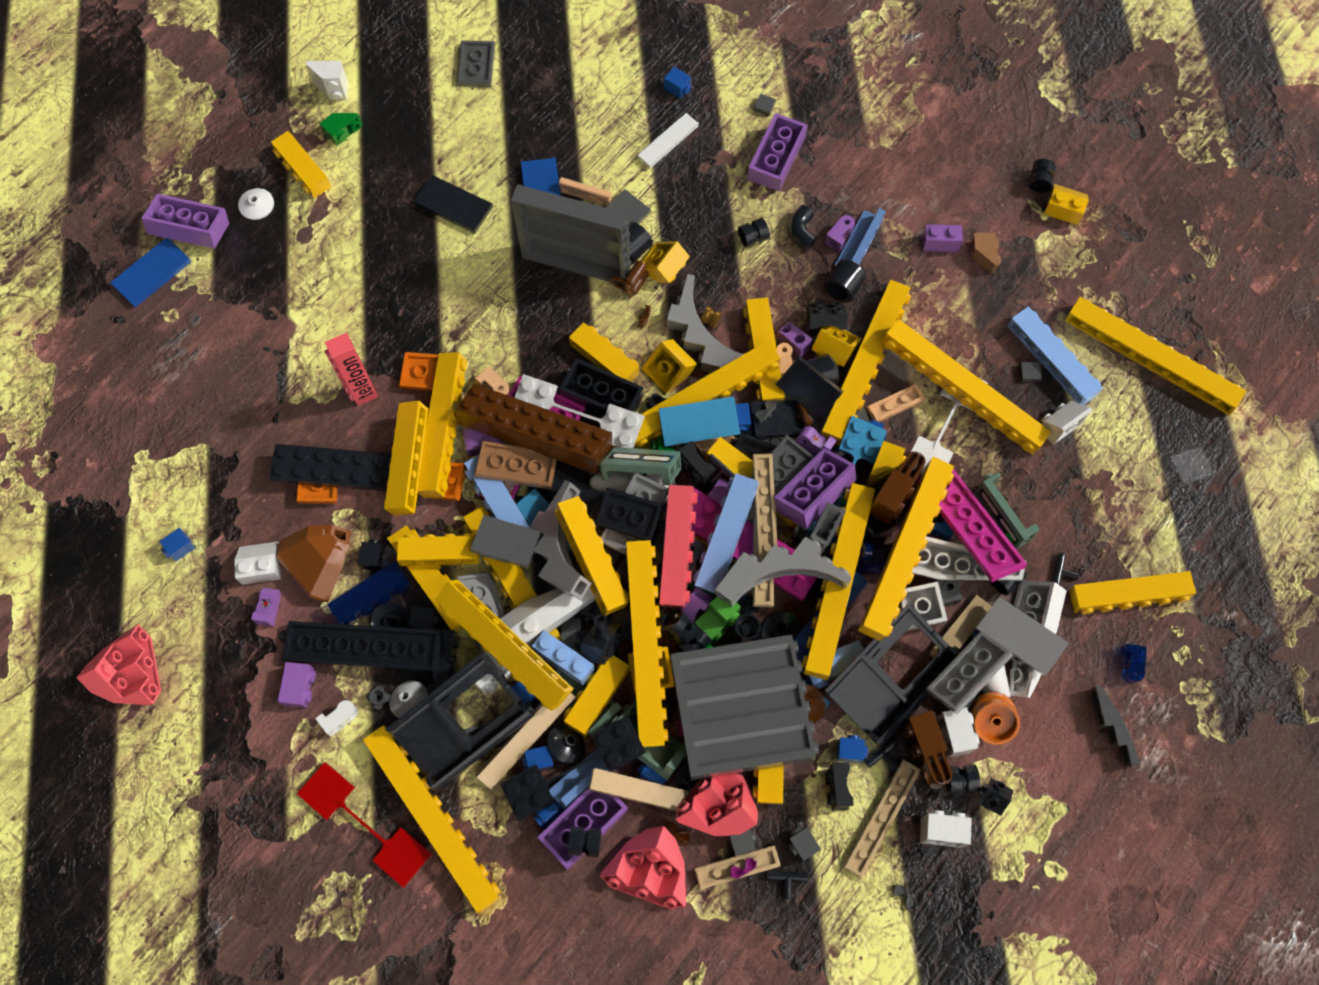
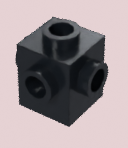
[978,778,1013,816]

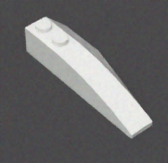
[912,537,1026,580]
[500,577,595,647]
[1010,580,1066,698]

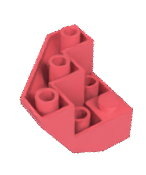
[77,624,161,705]
[676,772,758,836]
[600,826,686,909]

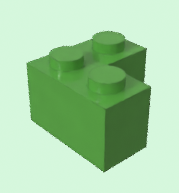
[694,597,741,642]

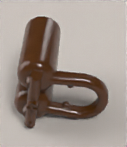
[609,261,649,298]

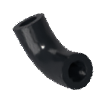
[789,204,817,252]

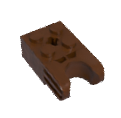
[870,451,926,525]
[901,710,952,790]

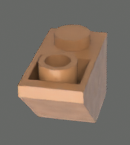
[970,233,1001,273]

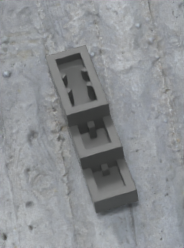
[807,502,846,556]
[1090,685,1140,768]

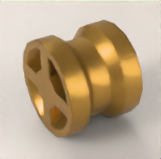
[701,306,722,329]

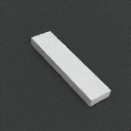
[638,113,699,168]

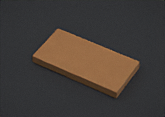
[475,441,557,489]

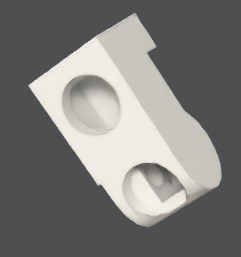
[315,700,358,737]

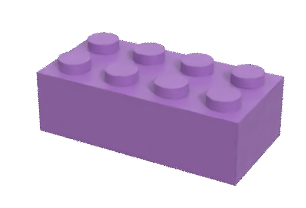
[747,113,808,192]
[141,194,229,249]
[774,448,856,530]
[538,788,629,870]

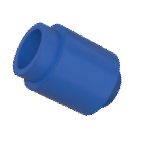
[637,763,666,785]
[533,801,563,830]

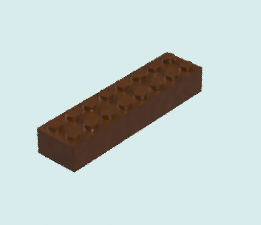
[456,383,613,474]

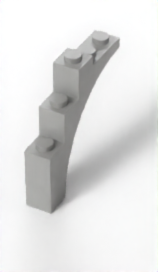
[664,274,744,373]
[529,480,592,600]
[715,537,851,607]

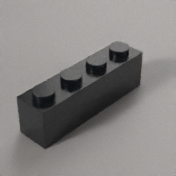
[529,468,601,516]

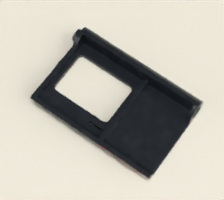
[825,603,962,747]
[385,652,535,792]

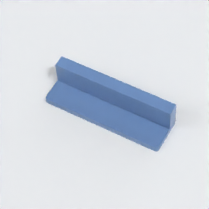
[835,208,886,266]
[549,749,609,810]

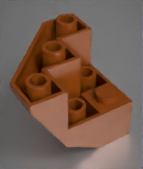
[276,525,351,603]

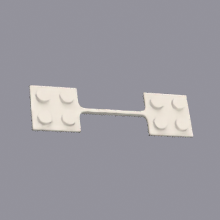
[515,374,645,448]
[911,380,988,474]

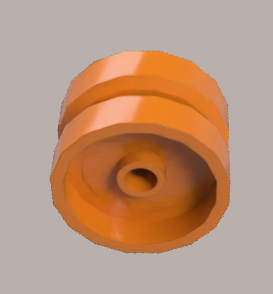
[971,692,1020,745]

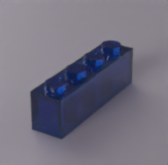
[327,561,411,625]

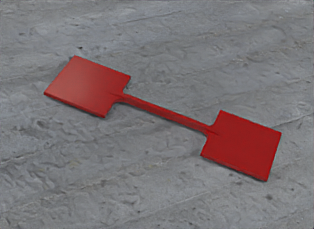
[297,762,432,888]

